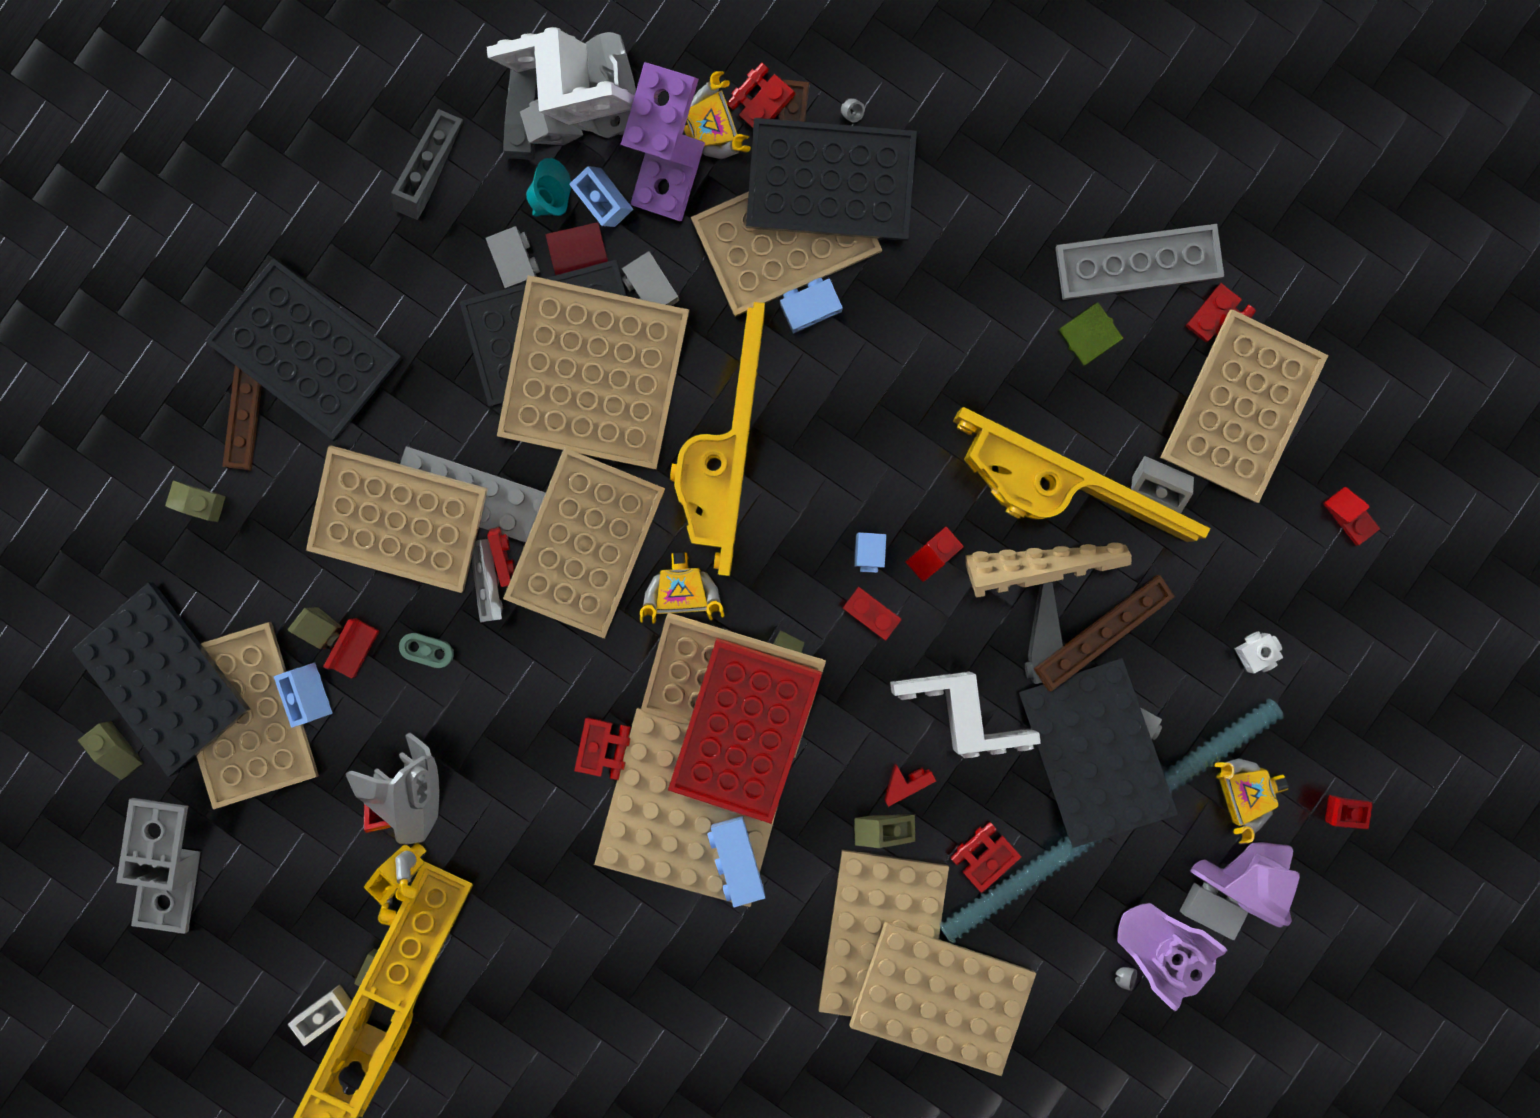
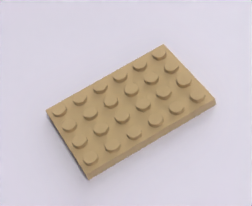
[691,192,882,317]
[1160,310,1329,503]
[306,446,488,593]
[503,448,665,639]
[641,612,826,758]
[197,622,319,809]
[819,850,949,1017]
[849,922,1036,1076]

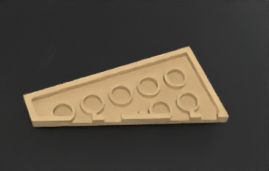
[965,543,1131,598]

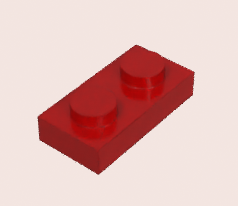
[487,527,516,587]
[843,587,902,641]

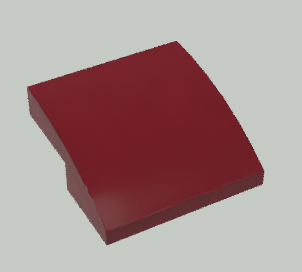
[546,222,608,275]

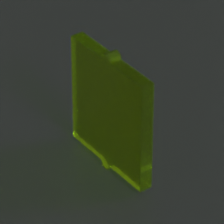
[1059,303,1123,365]

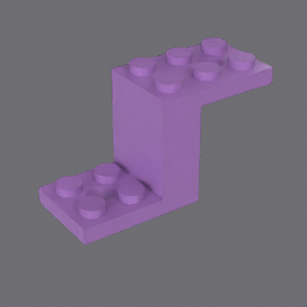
[621,62,705,221]

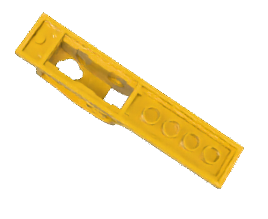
[670,302,765,576]
[953,407,1211,542]
[293,861,473,1118]

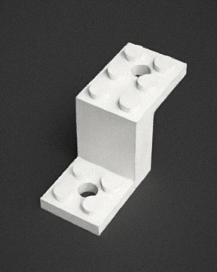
[487,27,635,125]
[890,672,1041,758]

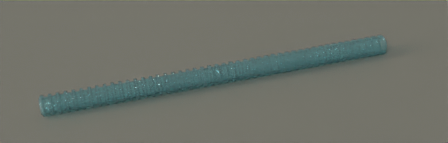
[939,699,1283,943]

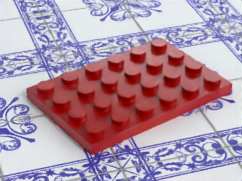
[668,638,822,824]

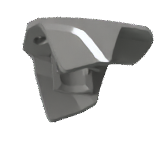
[572,32,636,139]
[346,733,439,844]

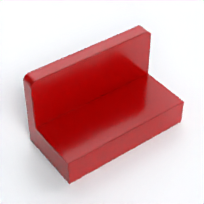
[323,618,379,679]

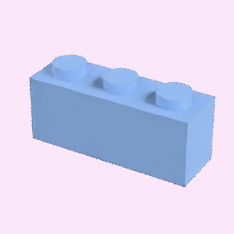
[707,816,765,907]

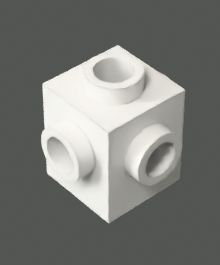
[1234,631,1283,673]

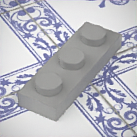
[471,539,503,622]

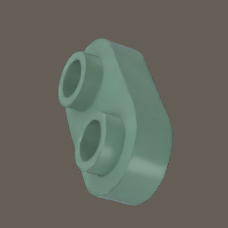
[399,633,454,668]

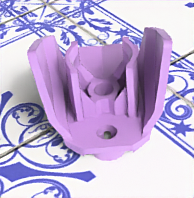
[1190,842,1300,927]
[1117,903,1227,1011]

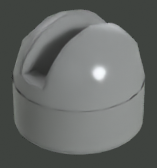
[841,99,865,122]
[1115,967,1137,991]

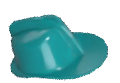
[526,158,571,217]

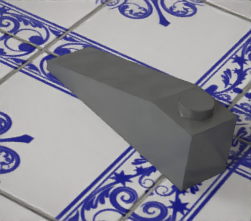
[503,68,538,160]
[391,109,463,220]
[1025,582,1063,684]

